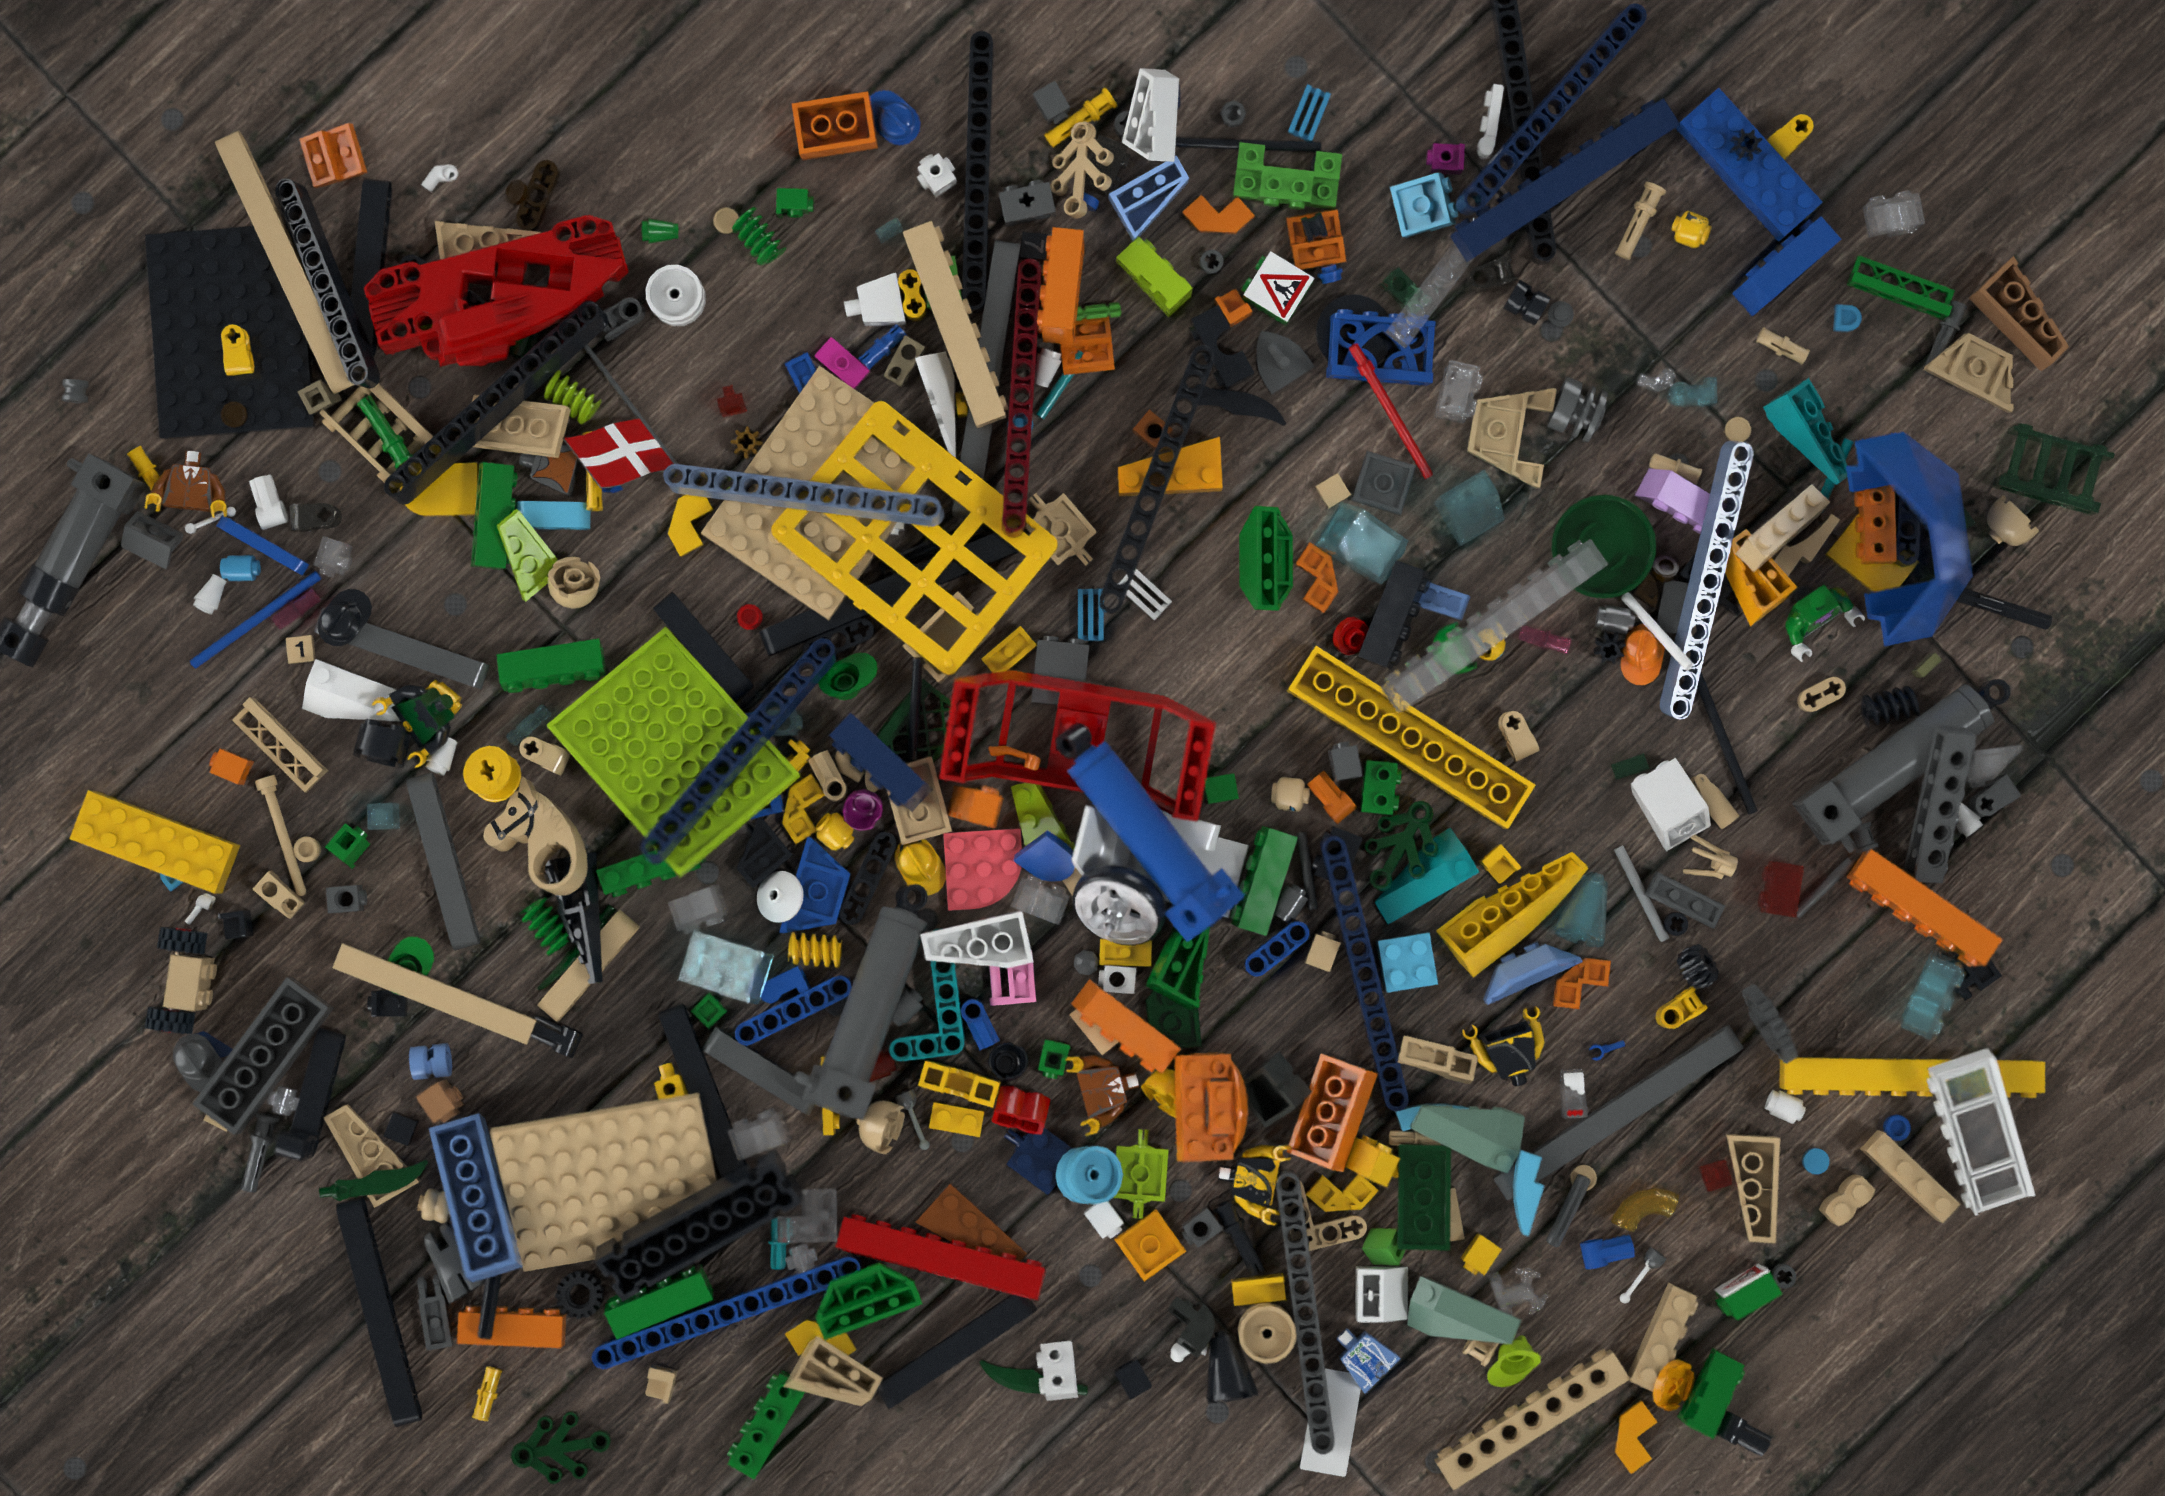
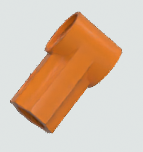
[1306,770,1357,824]

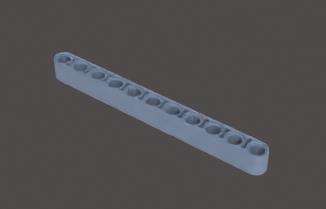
[1660,440,1753,719]
[663,464,944,527]

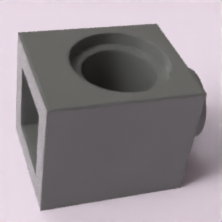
[1033,81,1071,125]
[326,885,367,913]
[1181,1206,1223,1248]

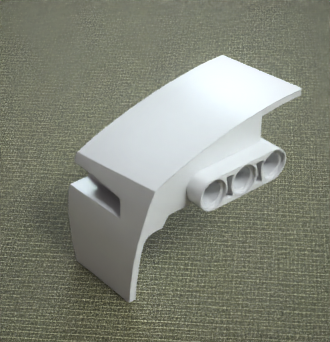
[1072,806,1249,918]

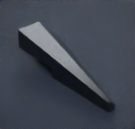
[545,852,603,984]

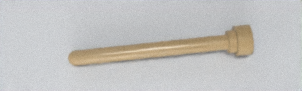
[255,775,306,896]

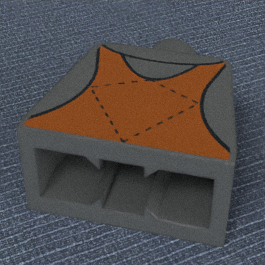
[519,445,581,497]

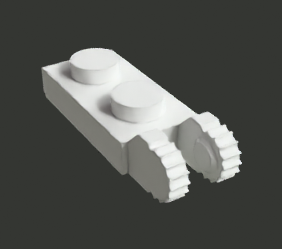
[1477,84,1504,159]

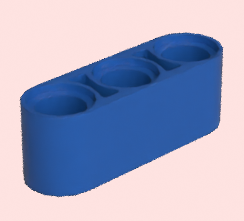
[1244,921,1309,977]

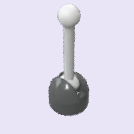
[1620,1246,1667,1303]

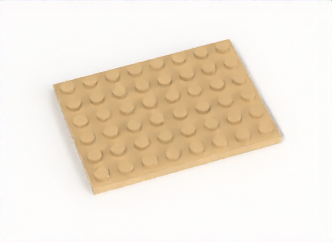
[701,366,929,621]
[491,1093,718,1272]

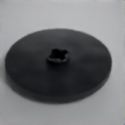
[1316,294,1392,365]

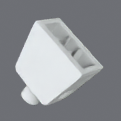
[844,273,906,326]

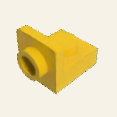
[787,739,811,772]

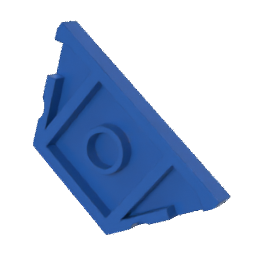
[779,837,851,933]

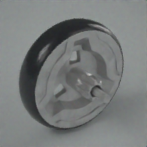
[1073,865,1167,946]

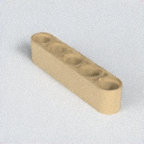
[537,910,640,1022]

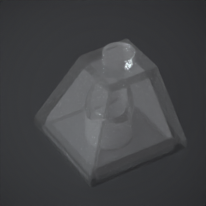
[1965,745,2022,788]

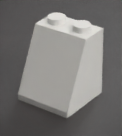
[1631,758,1711,851]

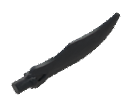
[1193,384,1286,426]

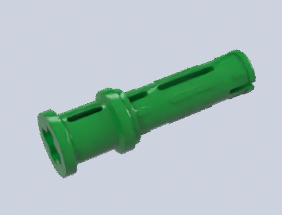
[357,395,414,470]

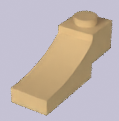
[1771,514,1840,576]
[1398,1035,1478,1084]

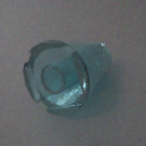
[1554,872,1608,947]

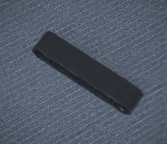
[653,591,755,703]

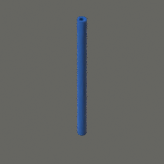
[190,571,322,669]

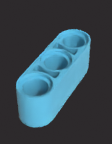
[516,501,591,530]

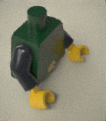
[372,685,454,768]

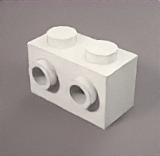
[1036,1341,1078,1401]

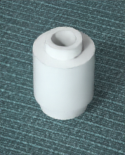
[1764,1090,1806,1124]

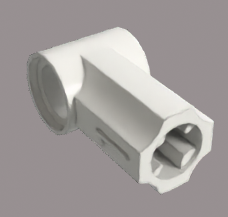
[249,475,288,530]

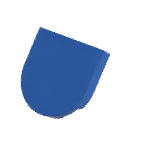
[1013,830,1075,882]

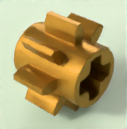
[730,426,764,460]

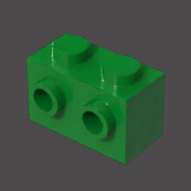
[1360,760,1402,815]

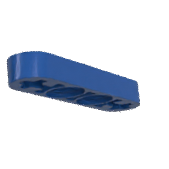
[216,515,309,575]

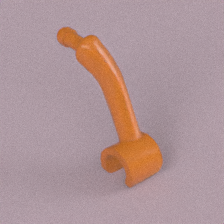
[988,746,1041,770]

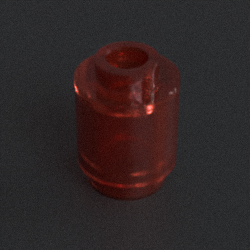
[869,1050,897,1083]

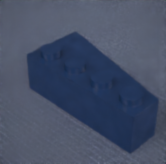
[829,713,933,812]

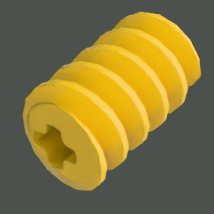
[788,932,842,968]

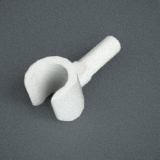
[185,893,216,925]

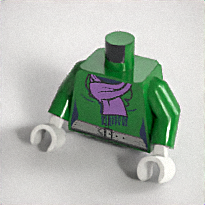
[1785,585,1865,662]

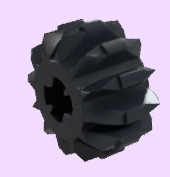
[1677,944,1719,990]

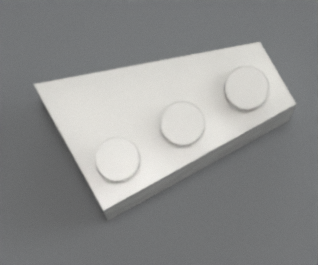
[1122,68,1179,162]

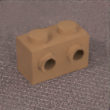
[416,1079,464,1123]

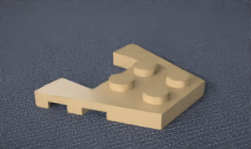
[1467,388,1557,489]

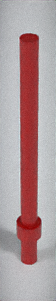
[1349,343,1433,479]

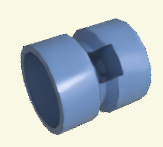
[409,1043,452,1080]

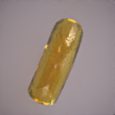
[1611,1188,1679,1232]

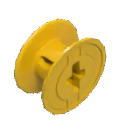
[463,746,521,803]

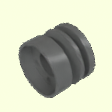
[1546,377,1608,443]

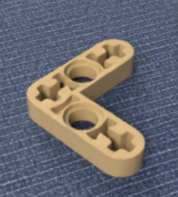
[1281,1177,1367,1251]

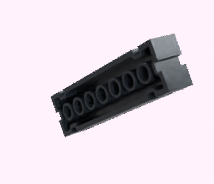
[595,1149,803,1301]

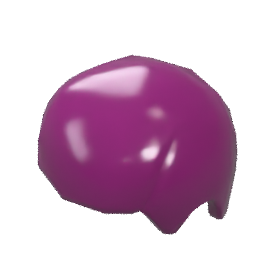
[843,789,883,831]

